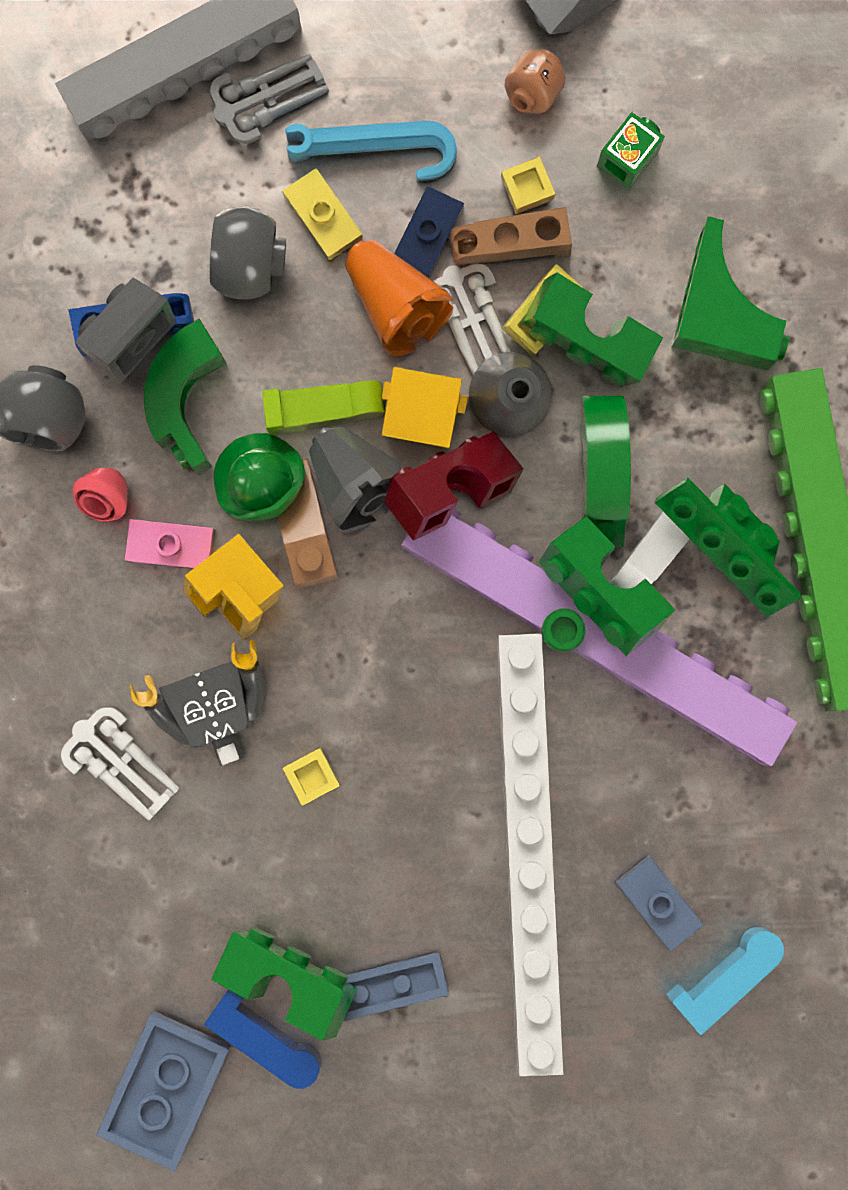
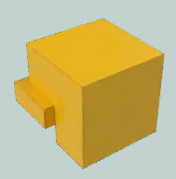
[381,366,469,448]
[183,534,284,640]

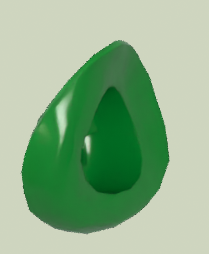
[214,433,306,521]

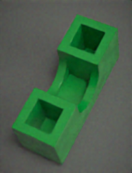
[522,272,663,387]
[538,516,675,656]
[211,927,358,1041]

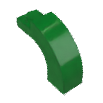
[144,318,227,475]
[580,396,631,547]

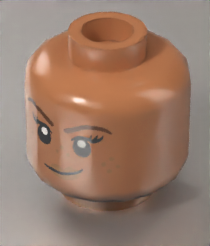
[504,49,566,114]

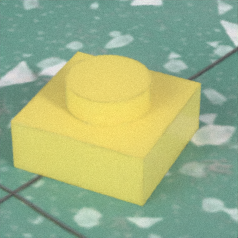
[501,157,555,214]
[282,748,341,806]

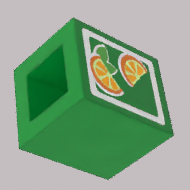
[597,112,665,189]

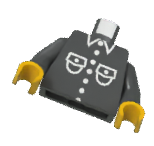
[129,639,266,766]

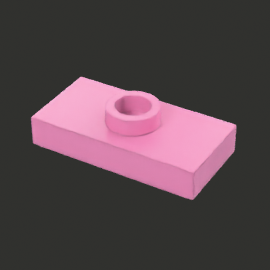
[125,519,215,569]

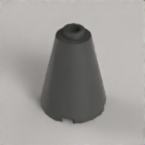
[469,352,552,436]

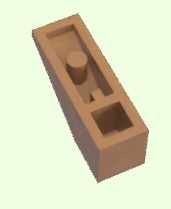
[278,458,339,590]

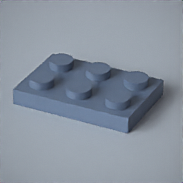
[96,1011,231,1172]

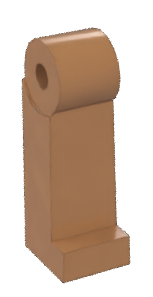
[450,207,572,267]

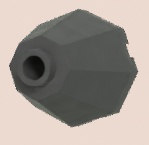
[309,426,403,534]

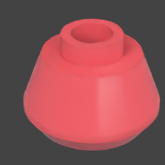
[72,468,128,522]

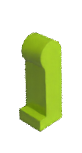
[262,380,385,435]

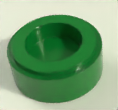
[541,608,586,652]

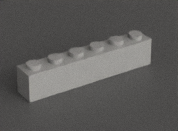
[55,0,301,142]

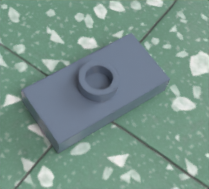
[615,856,704,952]

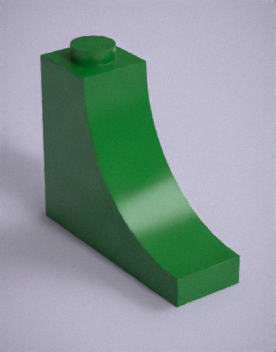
[671,216,789,371]

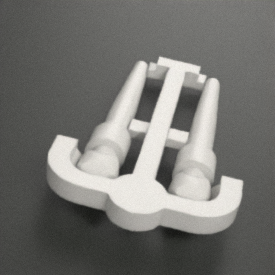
[433,264,511,375]
[61,707,180,821]

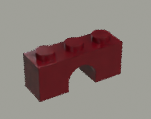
[384,431,524,541]

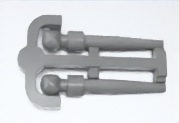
[210,54,329,144]

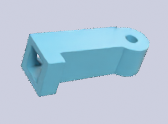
[666,926,784,1035]

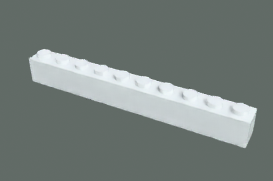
[496,634,563,1077]

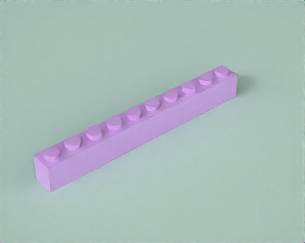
[402,509,798,767]

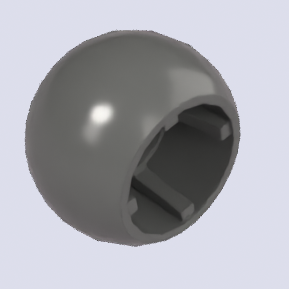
[209,206,286,300]
[0,365,85,451]

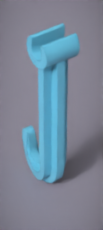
[285,121,457,181]

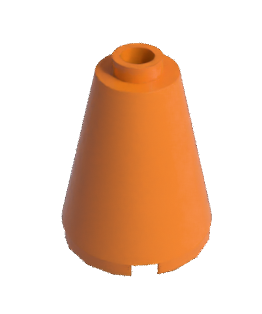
[345,240,454,356]

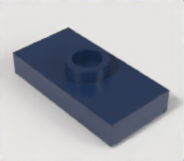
[394,186,464,278]

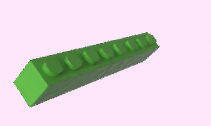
[760,368,848,711]

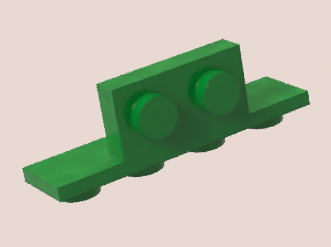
[654,477,801,617]

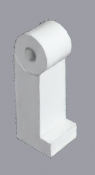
[610,511,689,589]

